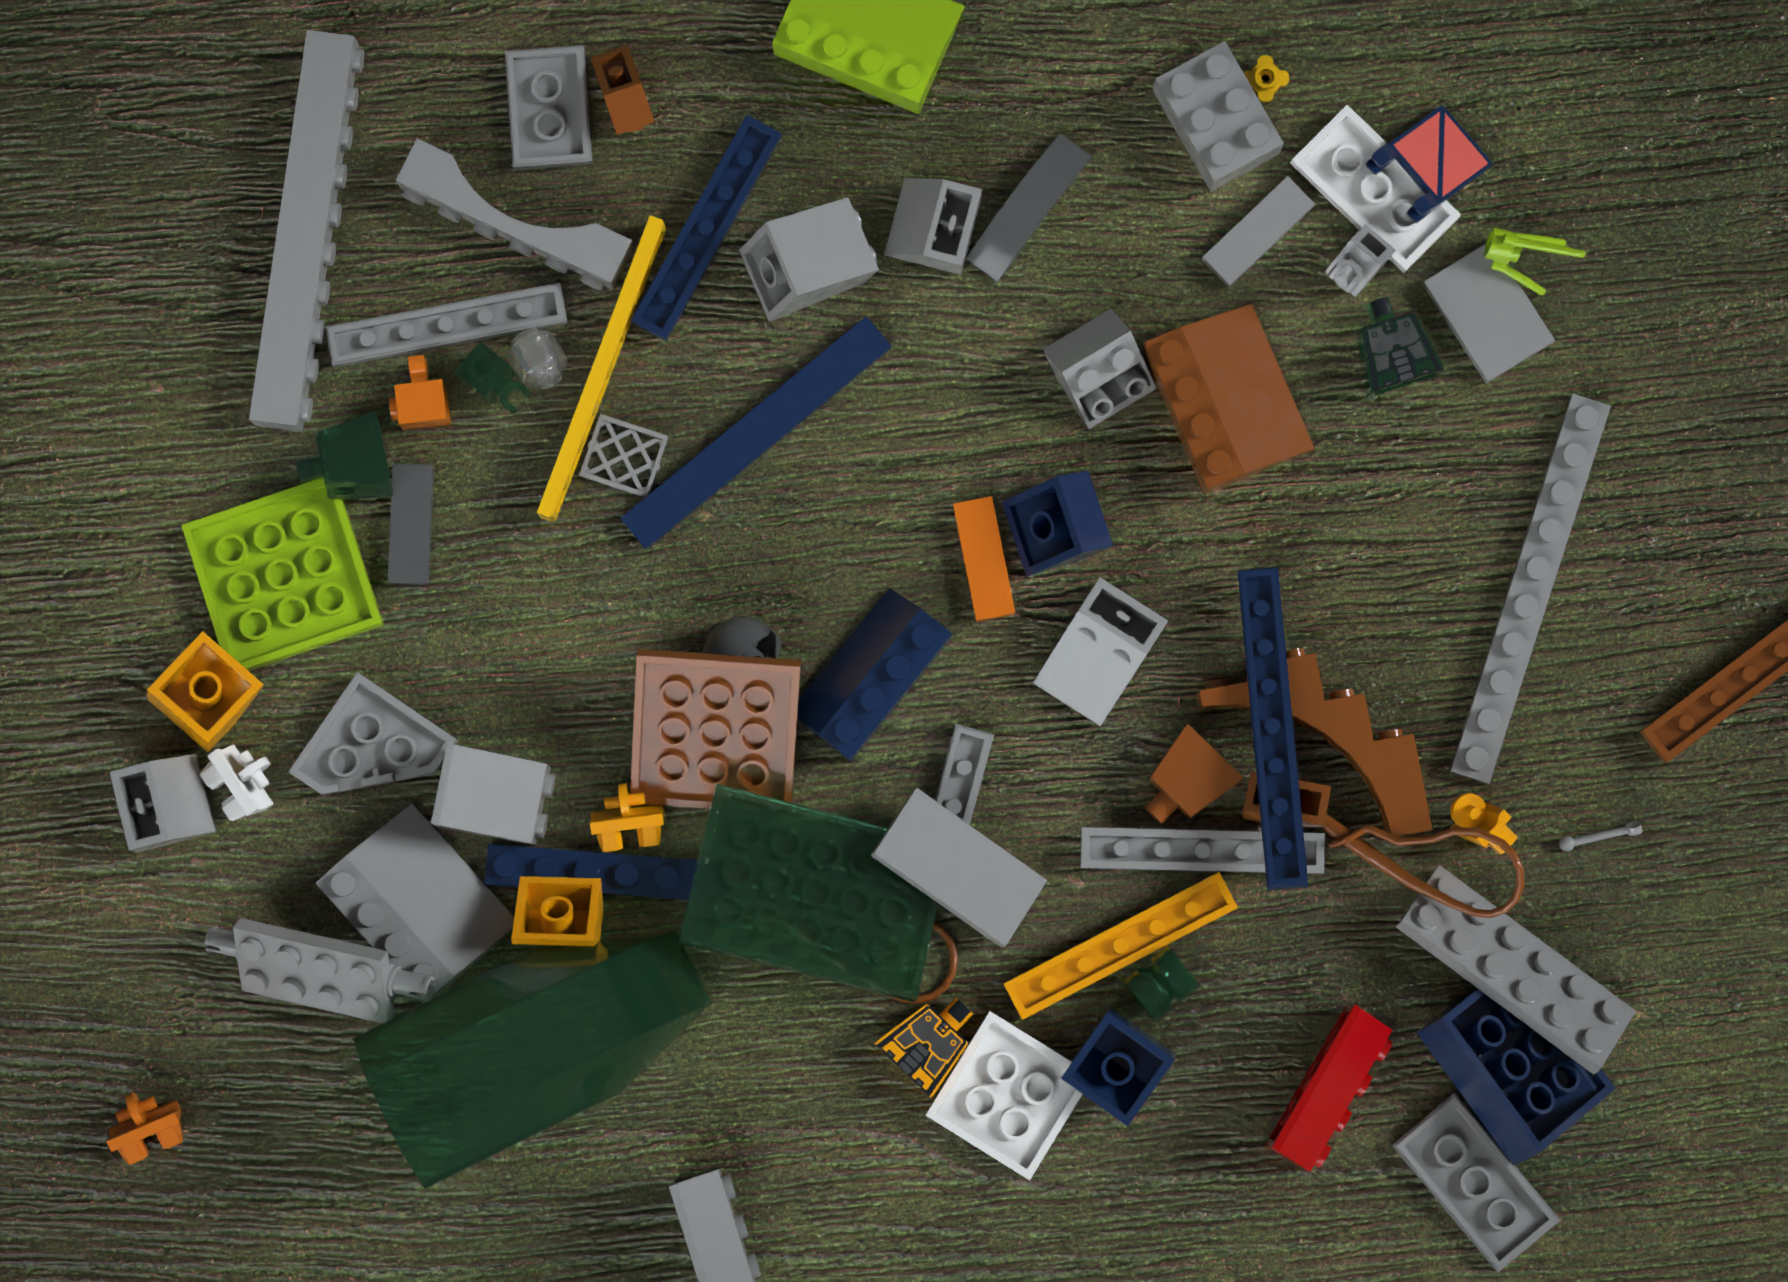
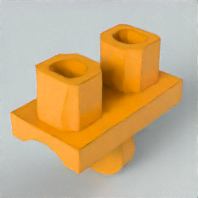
[590,783,665,852]
[1450,792,1518,855]

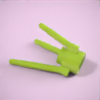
[1483,227,1586,295]

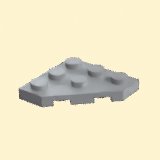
[288,672,458,795]

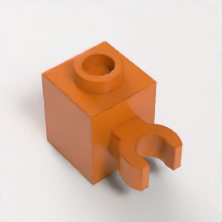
[389,355,451,431]

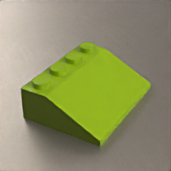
[772,0,965,115]

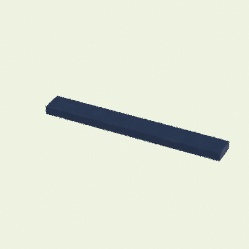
[620,316,892,551]
[1237,567,1308,891]

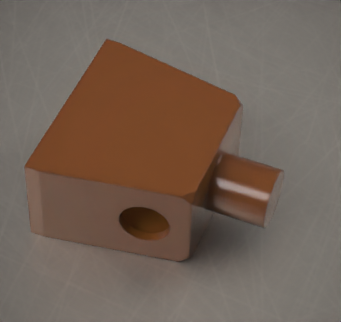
[1144,724,1244,824]

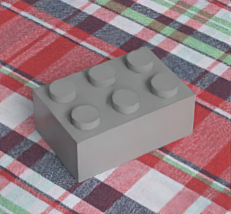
[1152,41,1284,192]

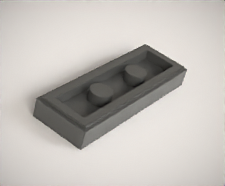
[388,464,434,585]

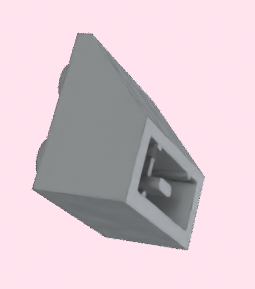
[884,178,982,275]
[1043,309,1157,429]
[109,754,217,853]

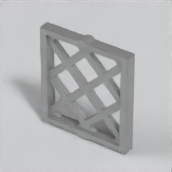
[579,414,669,498]

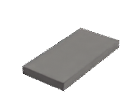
[871,788,1047,948]
[1391,1093,1560,1272]

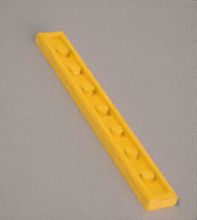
[537,215,666,522]

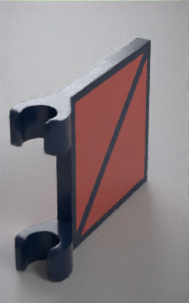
[1365,105,1494,223]

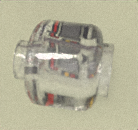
[508,328,568,389]

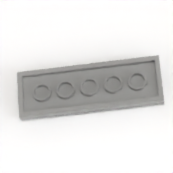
[1396,865,1636,1075]

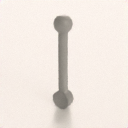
[1559,821,1642,852]

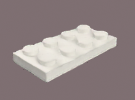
[1290,105,1461,273]

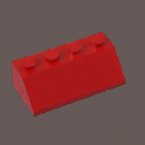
[1264,1004,1393,1172]

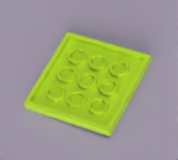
[181,474,384,671]

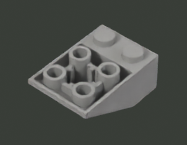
[1033,577,1168,727]

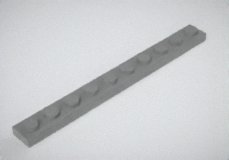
[1449,393,1611,785]

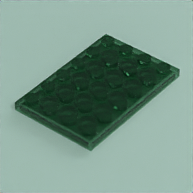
[678,784,938,1002]

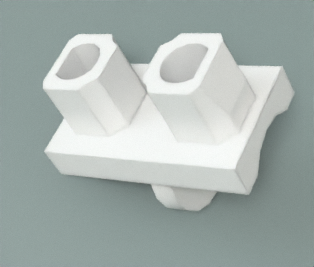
[200,745,273,821]

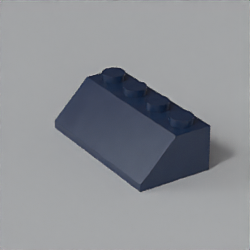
[797,588,952,762]

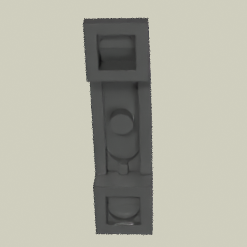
[966,134,1092,283]

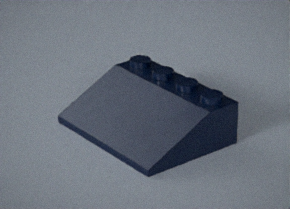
[1416,987,1616,1165]

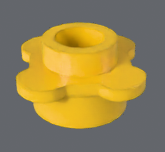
[1244,55,1289,103]

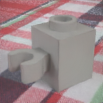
[1325,224,1396,297]

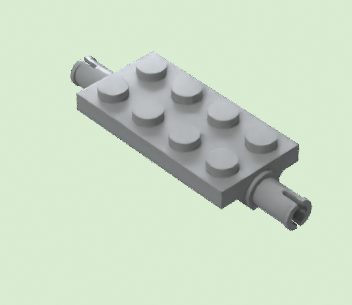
[205,918,436,1025]

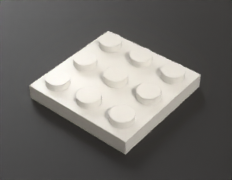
[926,1011,1082,1180]

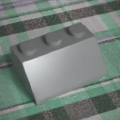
[669,1168,761,1282]

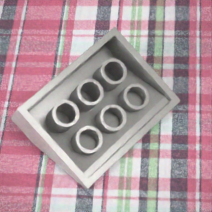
[316,803,514,1005]

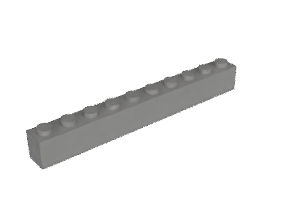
[249,30,364,432]

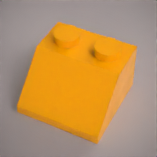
[147,631,263,752]
[511,876,604,946]

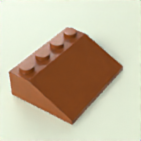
[1142,304,1315,496]

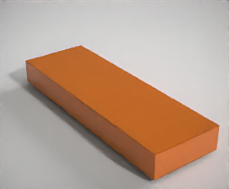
[953,496,1016,622]

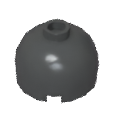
[702,616,782,659]

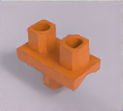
[106,1092,184,1165]

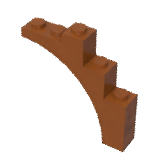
[1196,648,1433,837]

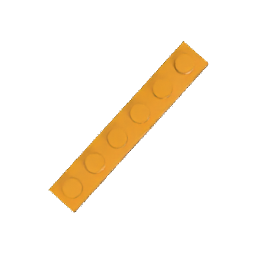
[1003,872,1238,1020]

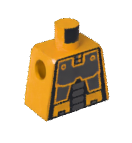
[875,997,973,1098]

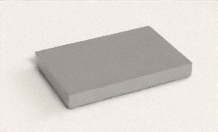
[505,45,593,170]
[1422,244,1555,384]

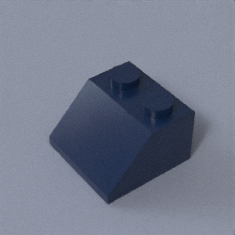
[1002,471,1113,577]
[1061,1008,1177,1126]

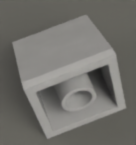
[739,197,879,322]
[431,743,556,846]

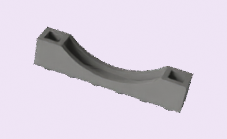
[396,138,634,291]

